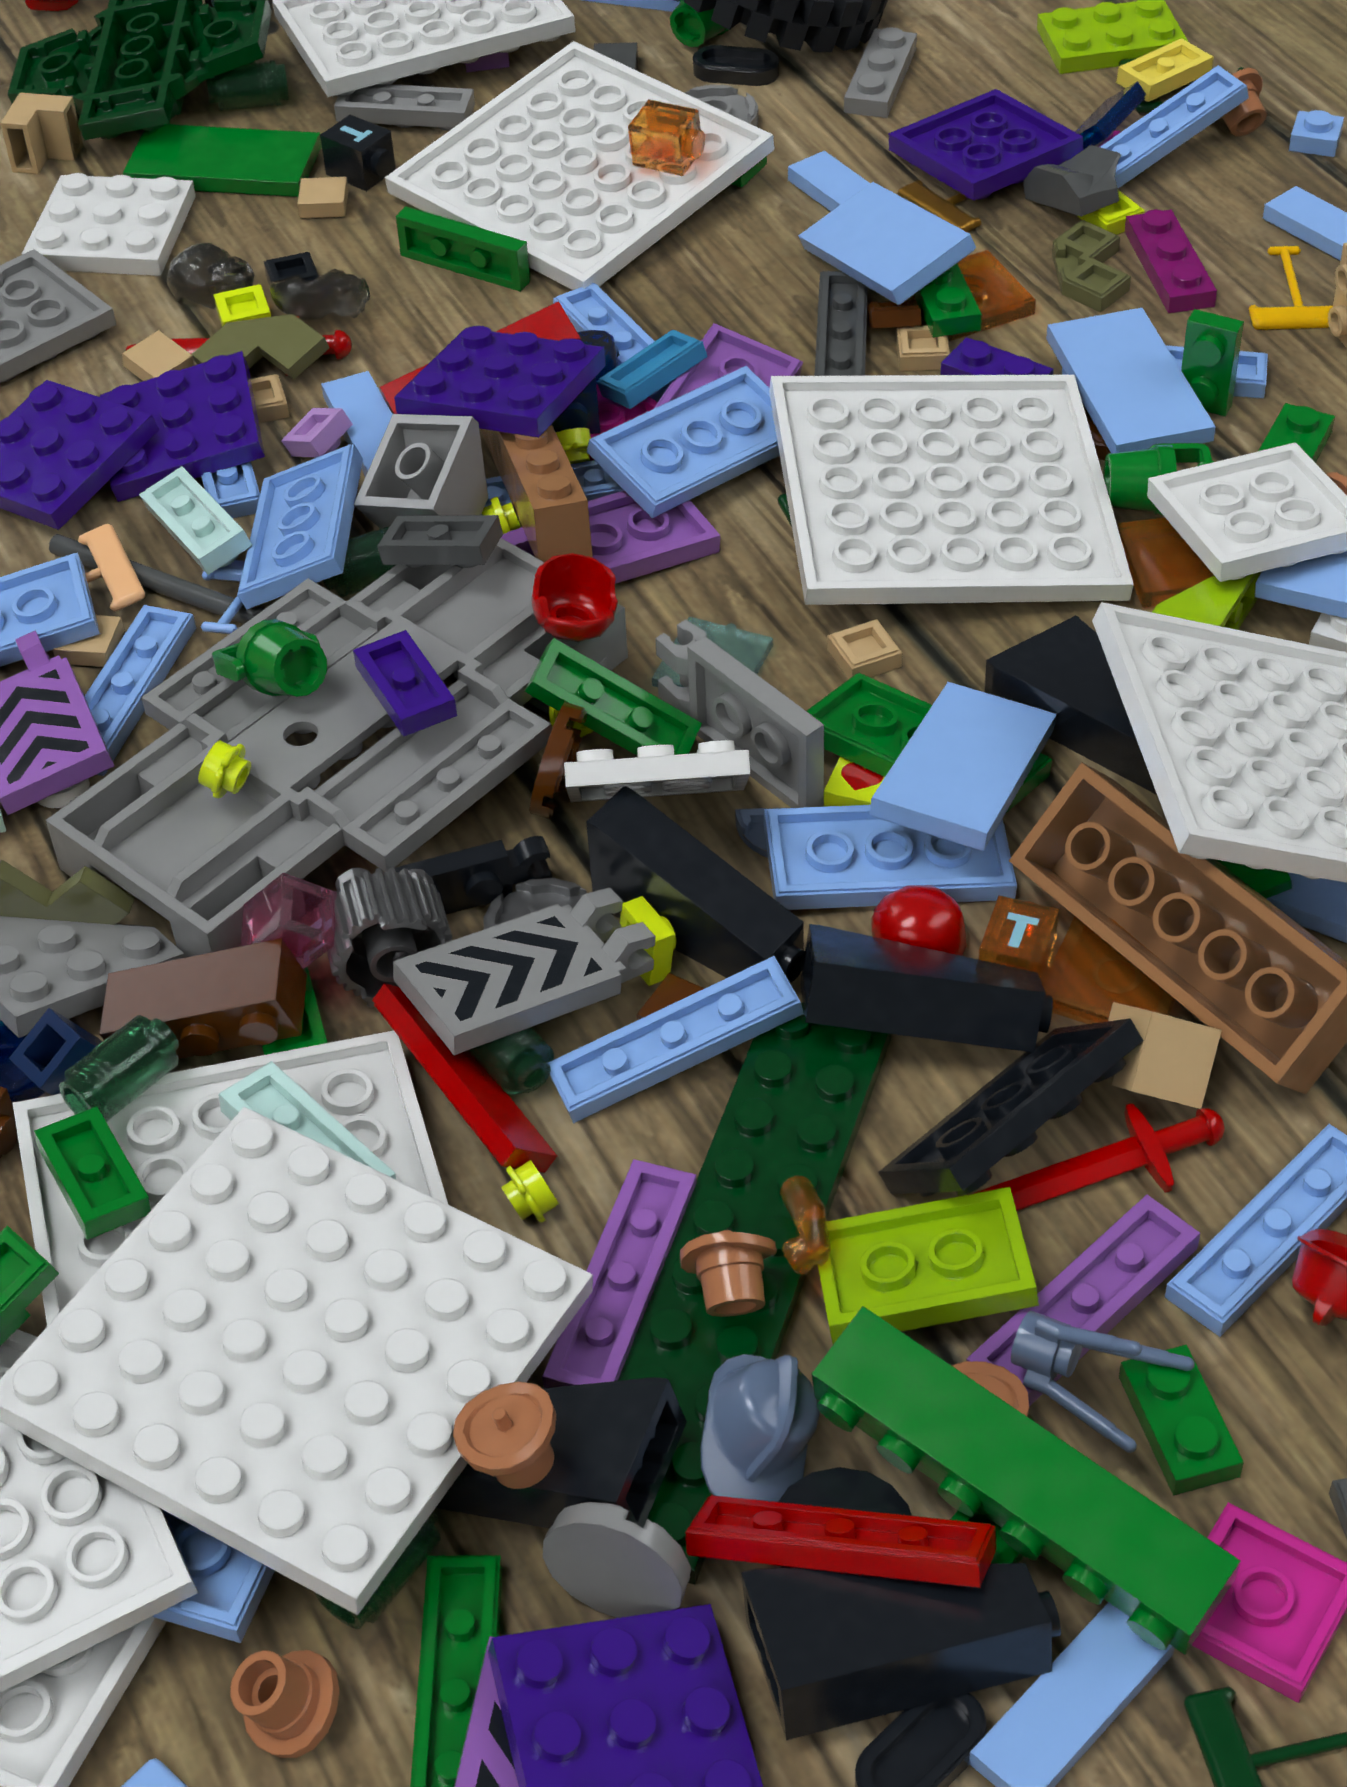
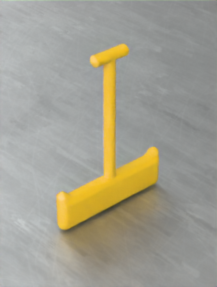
[1248,246,1333,330]

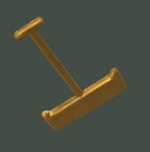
[897,180,981,232]

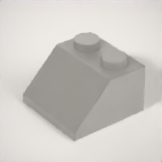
[353,414,488,533]

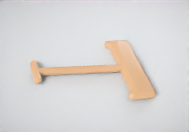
[78,524,145,612]

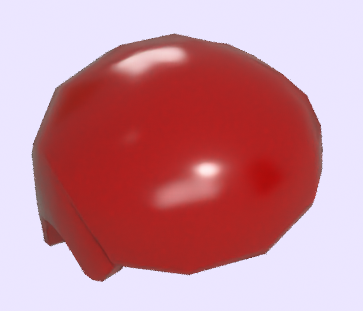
[531,553,618,642]
[871,885,966,956]

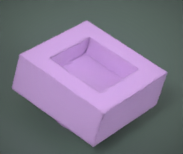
[281,408,353,458]

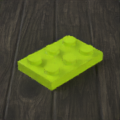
[1037,0,1189,74]
[810,1187,1039,1344]

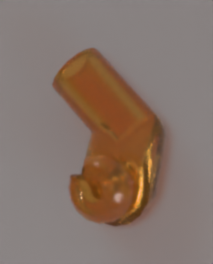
[780,1176,831,1274]

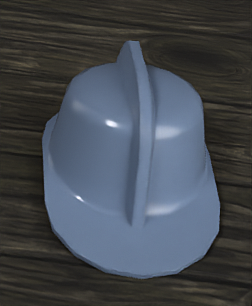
[701,1354,820,1502]

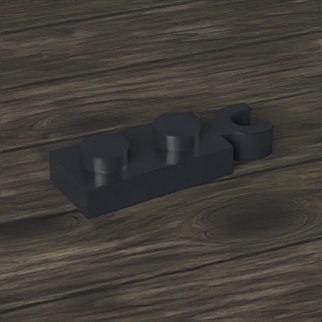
[395,836,552,915]

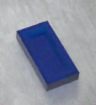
[1075,81,1147,150]

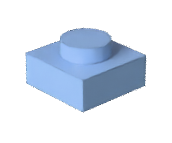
[1289,110,1344,157]

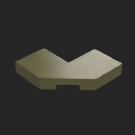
[1052,220,1131,313]
[191,314,329,380]
[0,860,135,925]

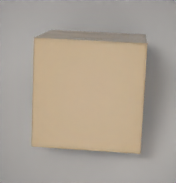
[0,93,84,174]
[1108,1002,1222,1109]

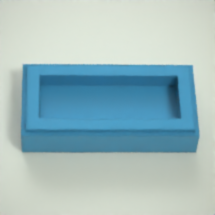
[597,329,708,409]

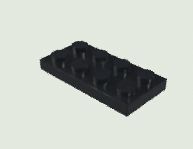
[878,1018,1143,1197]

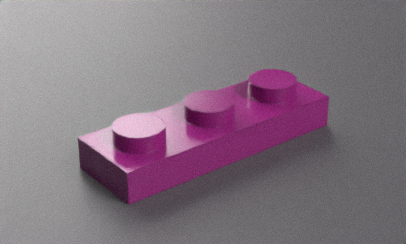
[1125,209,1217,314]

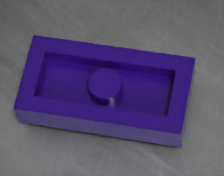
[941,337,1054,375]
[353,630,457,737]

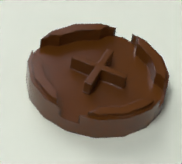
[529,701,587,819]

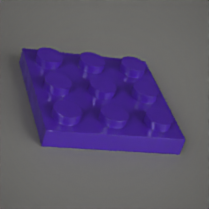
[888,89,1083,201]
[394,326,606,438]
[100,351,265,502]
[0,380,159,530]
[488,1604,763,1787]

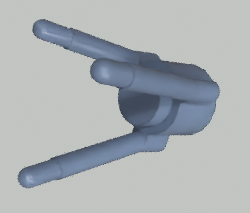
[1010,1310,1195,1453]

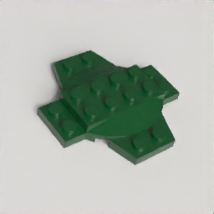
[7,0,272,141]

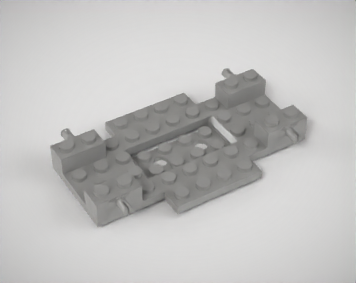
[45,538,628,958]

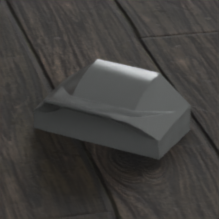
[1023,145,1121,216]

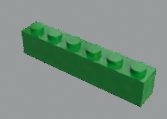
[811,1306,1241,1655]

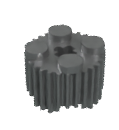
[320,867,452,1008]

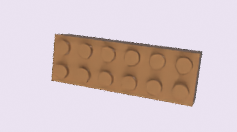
[1009,762,1347,1094]

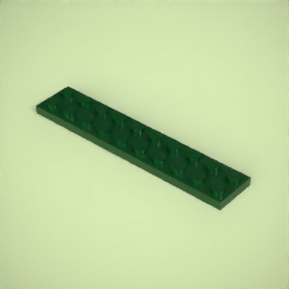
[618,1002,891,1585]

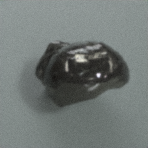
[167,243,255,309]
[270,269,370,321]

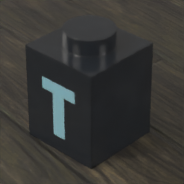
[320,114,396,191]

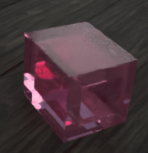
[241,873,337,969]

